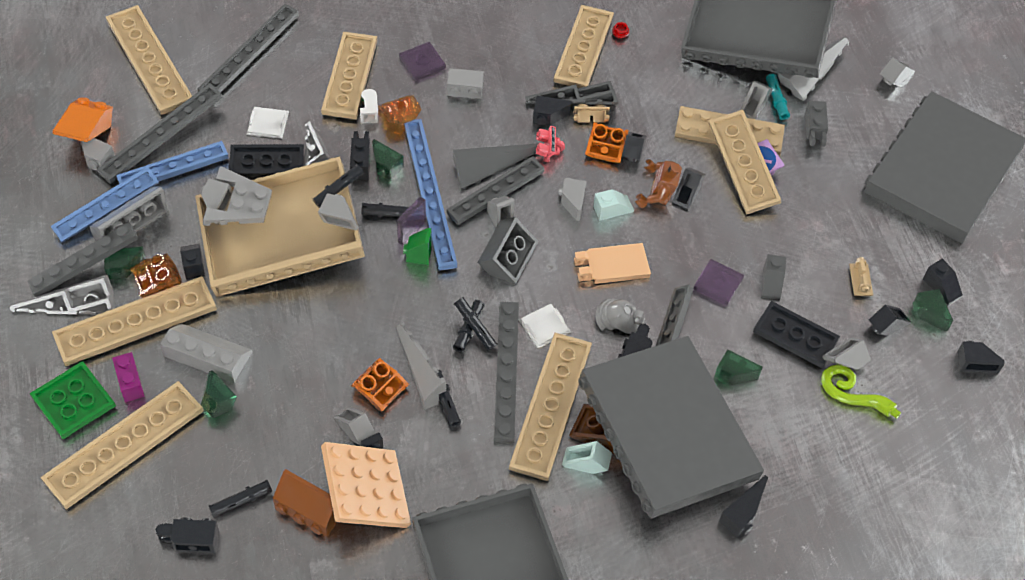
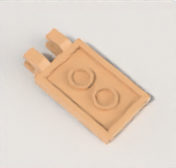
[574,243,651,284]

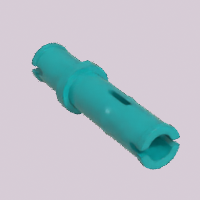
[766,74,790,120]

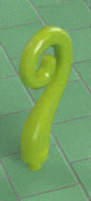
[821,364,901,419]

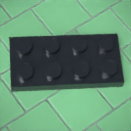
[229,144,304,178]
[753,301,840,368]

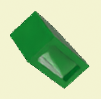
[403,228,432,265]

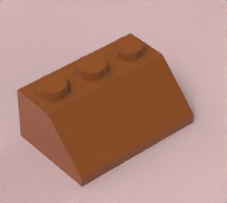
[273,469,337,537]

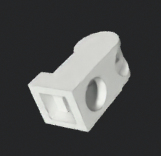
[360,89,379,124]

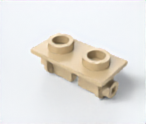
[573,104,610,123]
[849,257,873,296]

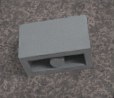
[447,68,484,99]

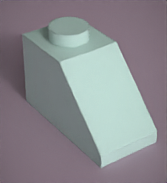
[593,189,634,221]
[562,441,612,474]

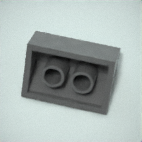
[477,217,539,284]

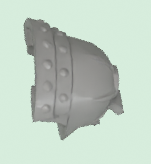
[595,299,645,334]

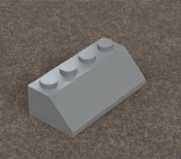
[90,187,168,241]
[160,324,253,383]

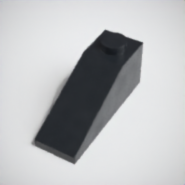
[719,475,768,538]

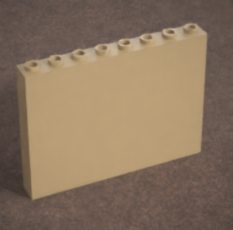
[195,157,365,297]

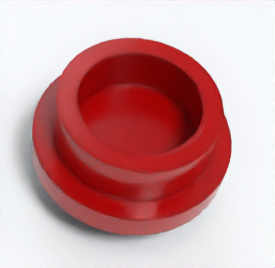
[612,22,629,38]

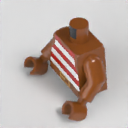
[635,159,682,208]

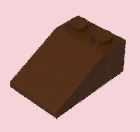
[569,404,614,454]

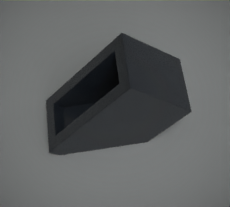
[533,96,572,126]
[622,132,647,162]
[672,167,706,209]
[180,244,205,280]
[923,258,963,305]
[868,304,911,336]
[957,340,1005,373]

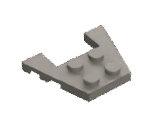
[203,167,272,226]

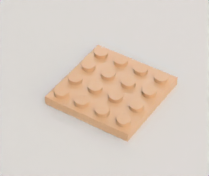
[321,442,411,528]

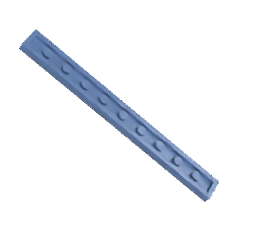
[404,119,457,271]

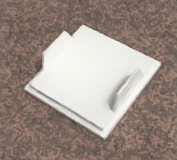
[247,107,289,139]
[518,304,571,349]

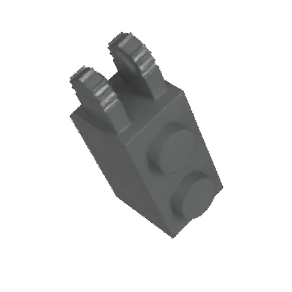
[805,100,828,147]

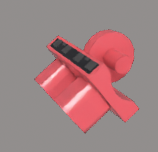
[536,126,565,163]

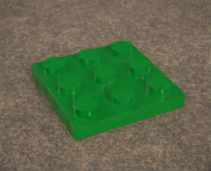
[29,361,116,440]

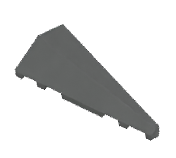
[525,81,619,105]
[453,143,539,191]

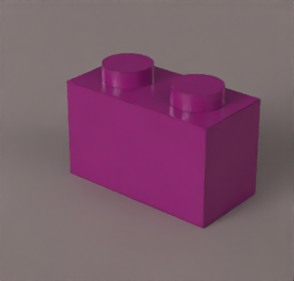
[112,352,145,403]

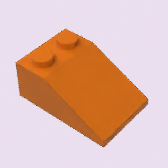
[52,97,113,142]

